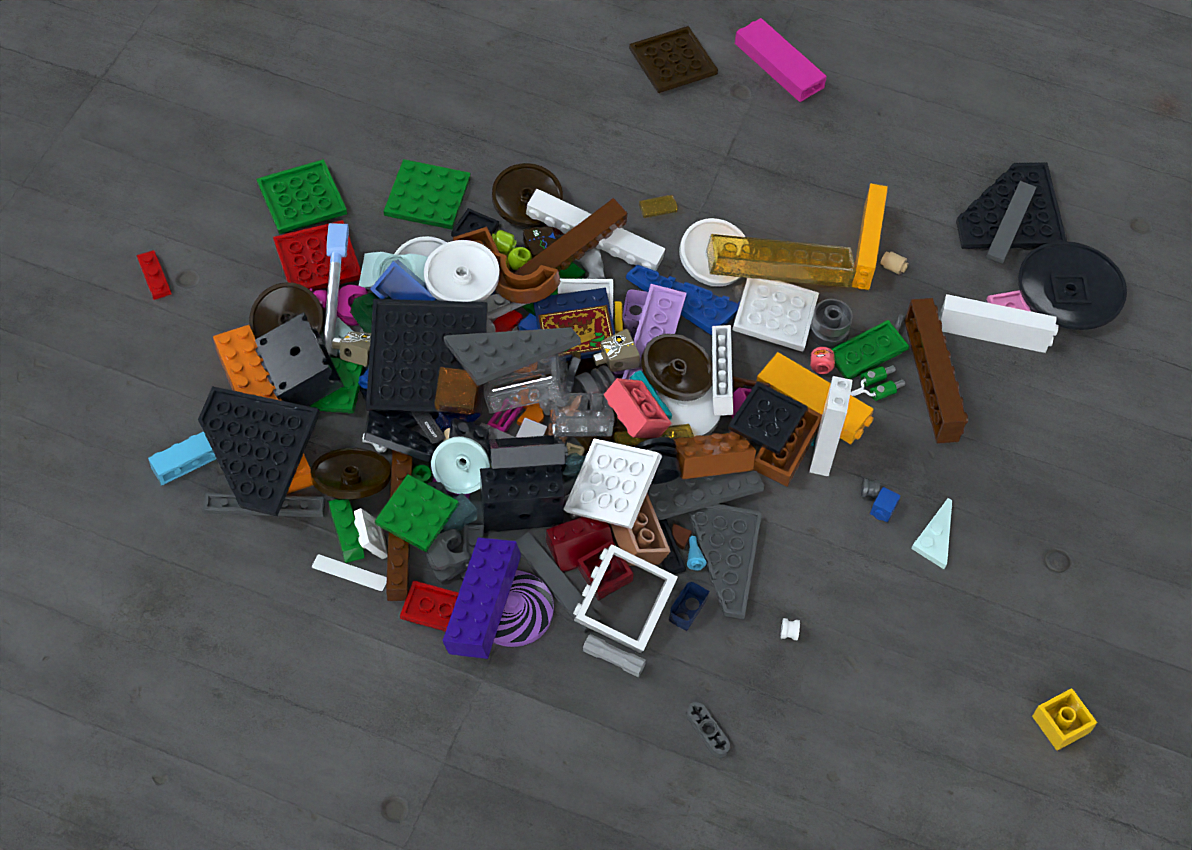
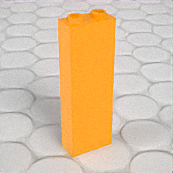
[852,183,888,290]
[756,352,874,444]

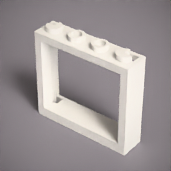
[573,544,678,653]

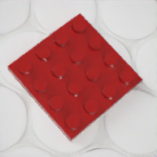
[273,220,361,291]

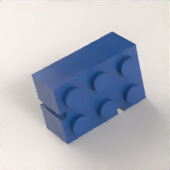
[370,259,437,301]

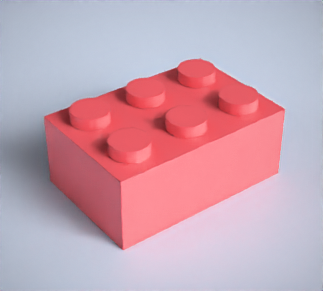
[604,378,671,439]

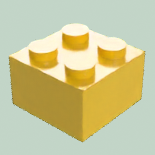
[1032,688,1097,751]

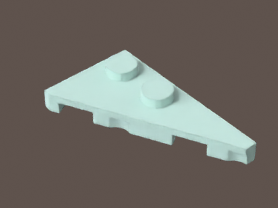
[911,498,952,569]

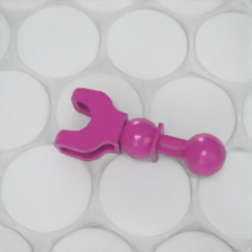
[310,285,368,326]

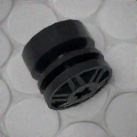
[635,437,681,484]

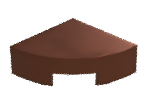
[672,524,692,550]

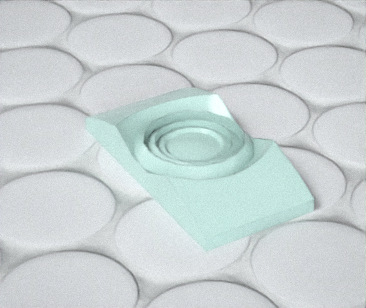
[359,252,428,290]

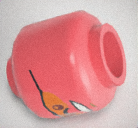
[811,347,835,375]

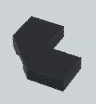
[561,351,581,400]

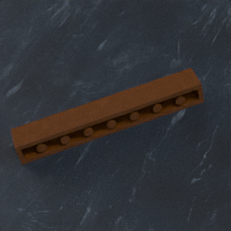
[514,198,628,276]
[386,450,413,601]

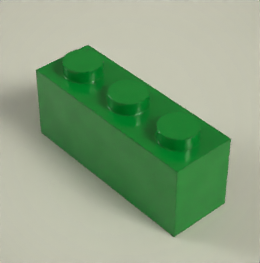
[328,499,365,563]

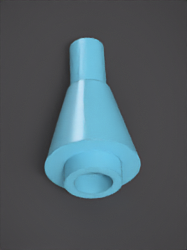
[687,536,707,571]

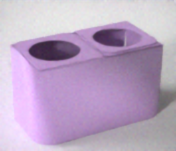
[622,290,648,332]

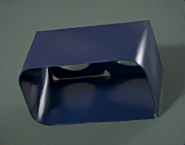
[669,582,710,631]

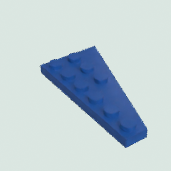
[626,265,740,335]

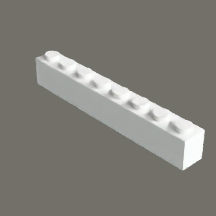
[526,189,665,271]

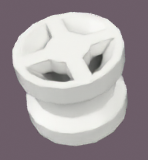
[781,618,800,641]

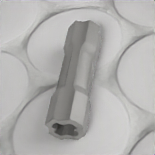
[583,634,646,677]

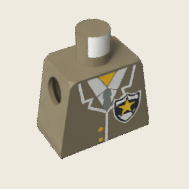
[593,329,641,372]
[332,331,371,366]

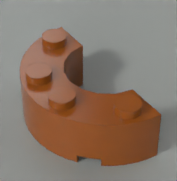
[491,251,561,304]

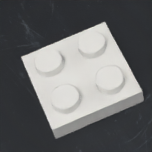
[354,508,388,559]

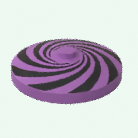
[493,570,554,647]

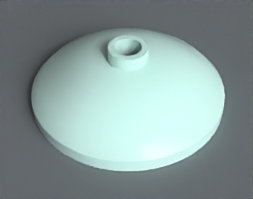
[431,437,490,494]

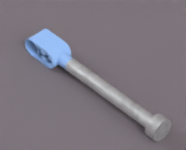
[323,223,349,358]

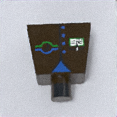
[523,227,564,258]

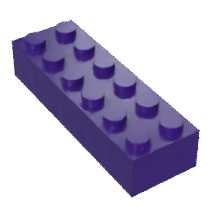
[443,537,521,659]

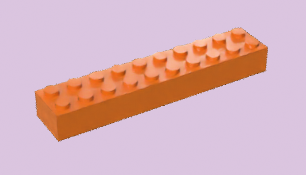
[213,325,313,494]

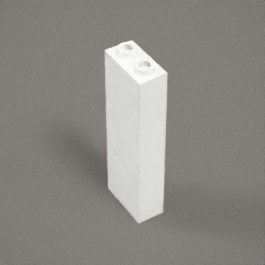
[938,294,1058,353]
[810,376,853,476]

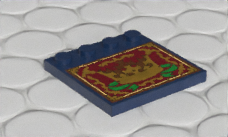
[533,287,615,365]

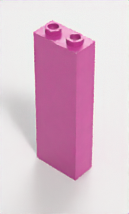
[735,18,827,102]

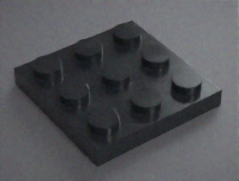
[728,381,808,455]

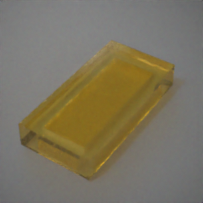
[639,195,678,218]

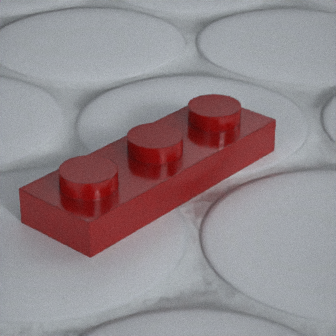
[136,250,171,300]

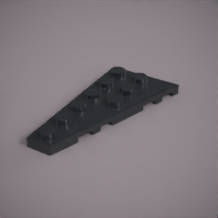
[364,409,466,463]

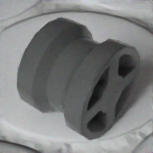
[861,478,880,499]

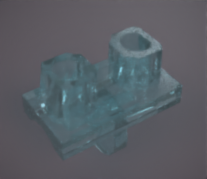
[563,453,587,477]

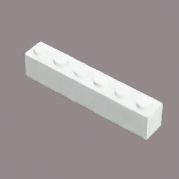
[712,325,733,415]

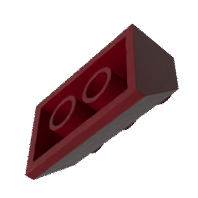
[546,517,613,573]

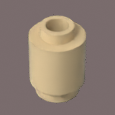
[880,251,909,275]

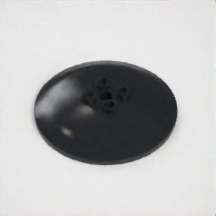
[1018,241,1127,330]

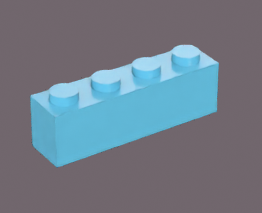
[148,432,216,486]

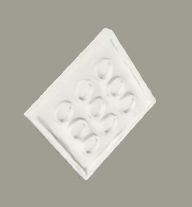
[732,272,819,352]
[564,439,662,529]

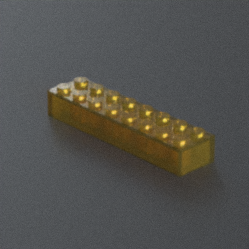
[706,234,856,287]

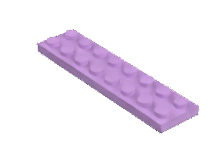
[622,284,686,394]

